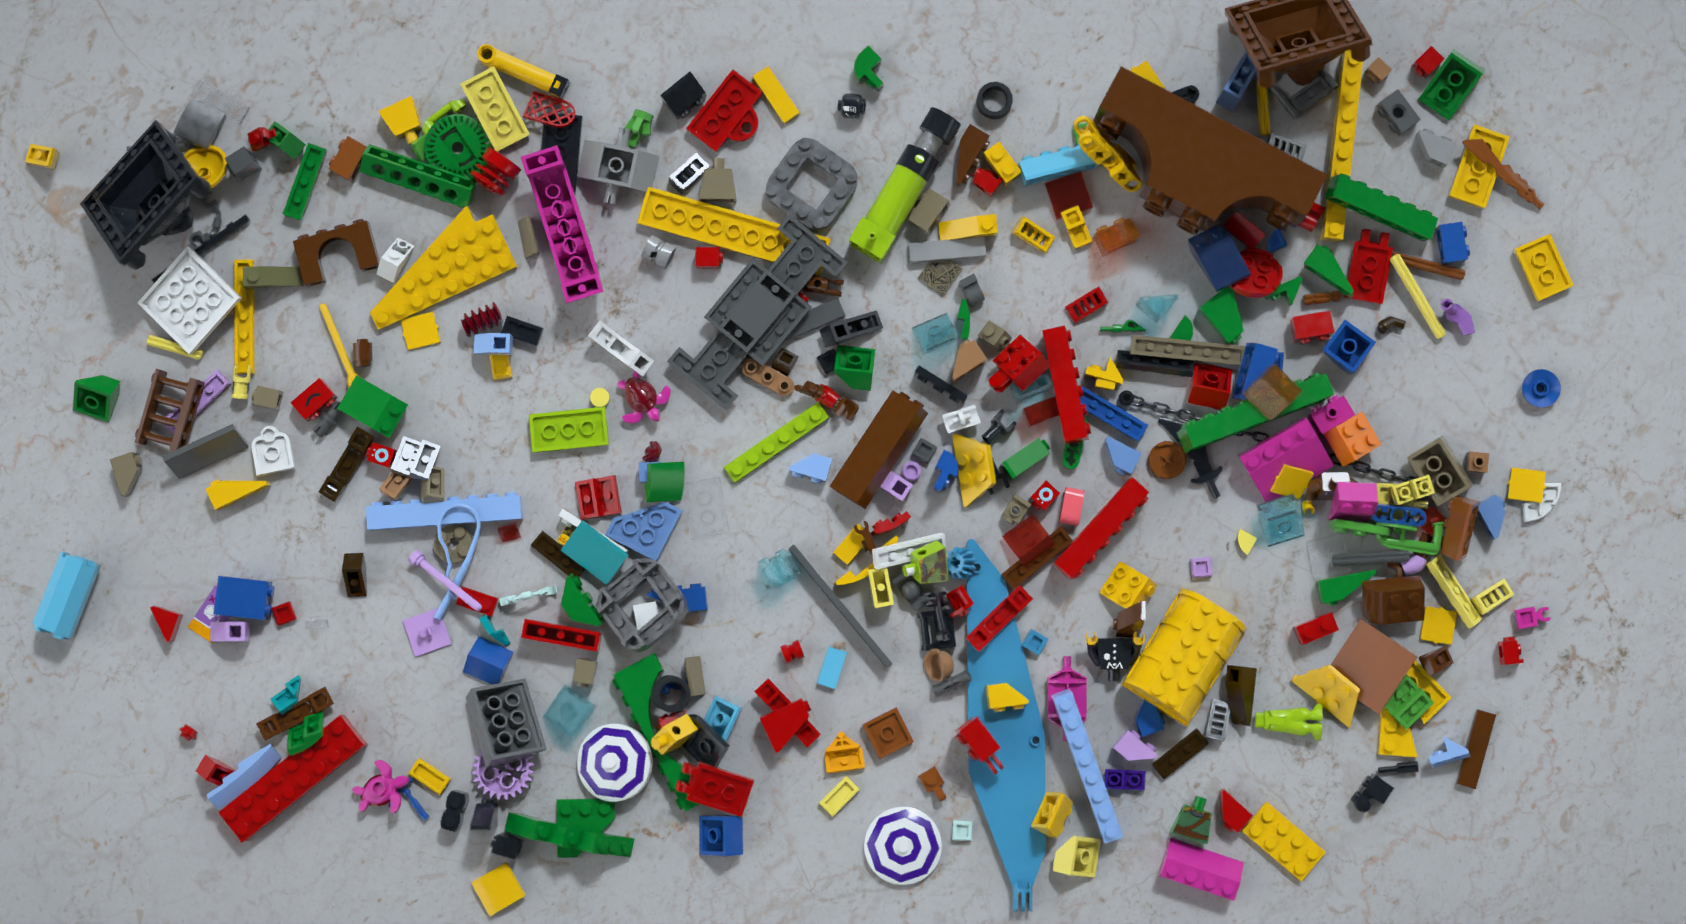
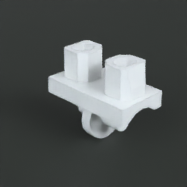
[942,405,981,434]

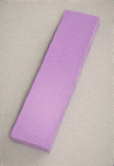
[163,370,231,435]

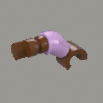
[1385,532,1433,579]

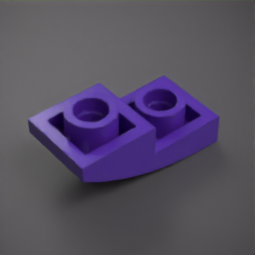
[1105,769,1146,790]

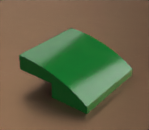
[644,462,685,503]
[287,711,324,756]

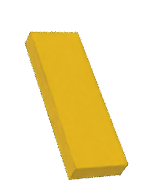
[752,66,800,124]

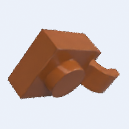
[918,766,947,801]

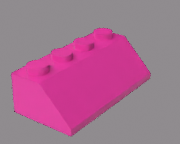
[1158,838,1244,901]

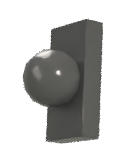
[892,572,930,611]

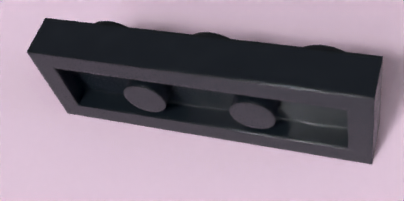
[915,365,968,404]

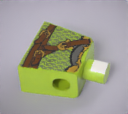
[902,540,949,584]

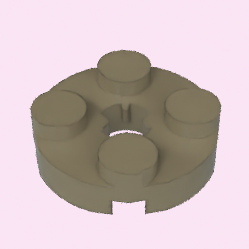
[434,525,473,563]

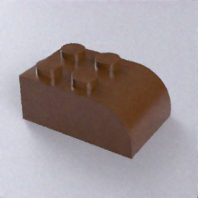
[1362,576,1425,624]

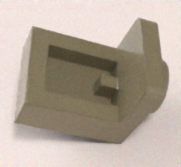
[978,320,1012,353]

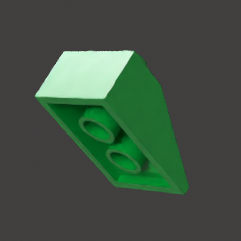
[1418,49,1485,120]
[337,375,408,438]

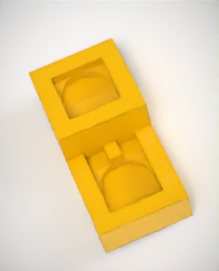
[1061,205,1093,250]

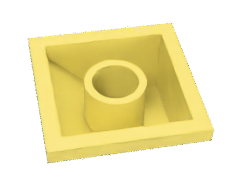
[1053,836,1101,877]

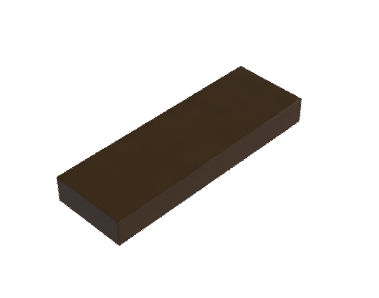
[531,530,585,577]
[1152,728,1209,779]

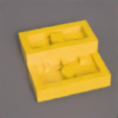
[471,862,526,916]

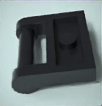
[917,608,956,651]

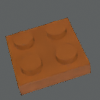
[862,707,914,759]

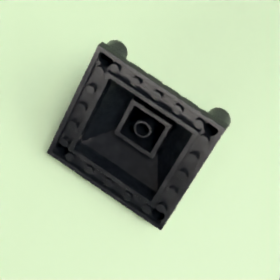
[80,120,211,270]

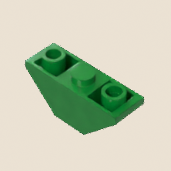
[561,573,604,626]

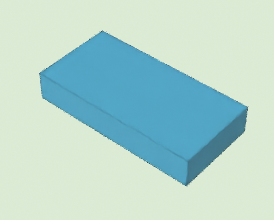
[817,647,847,689]

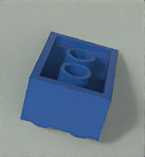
[1231,343,1279,400]

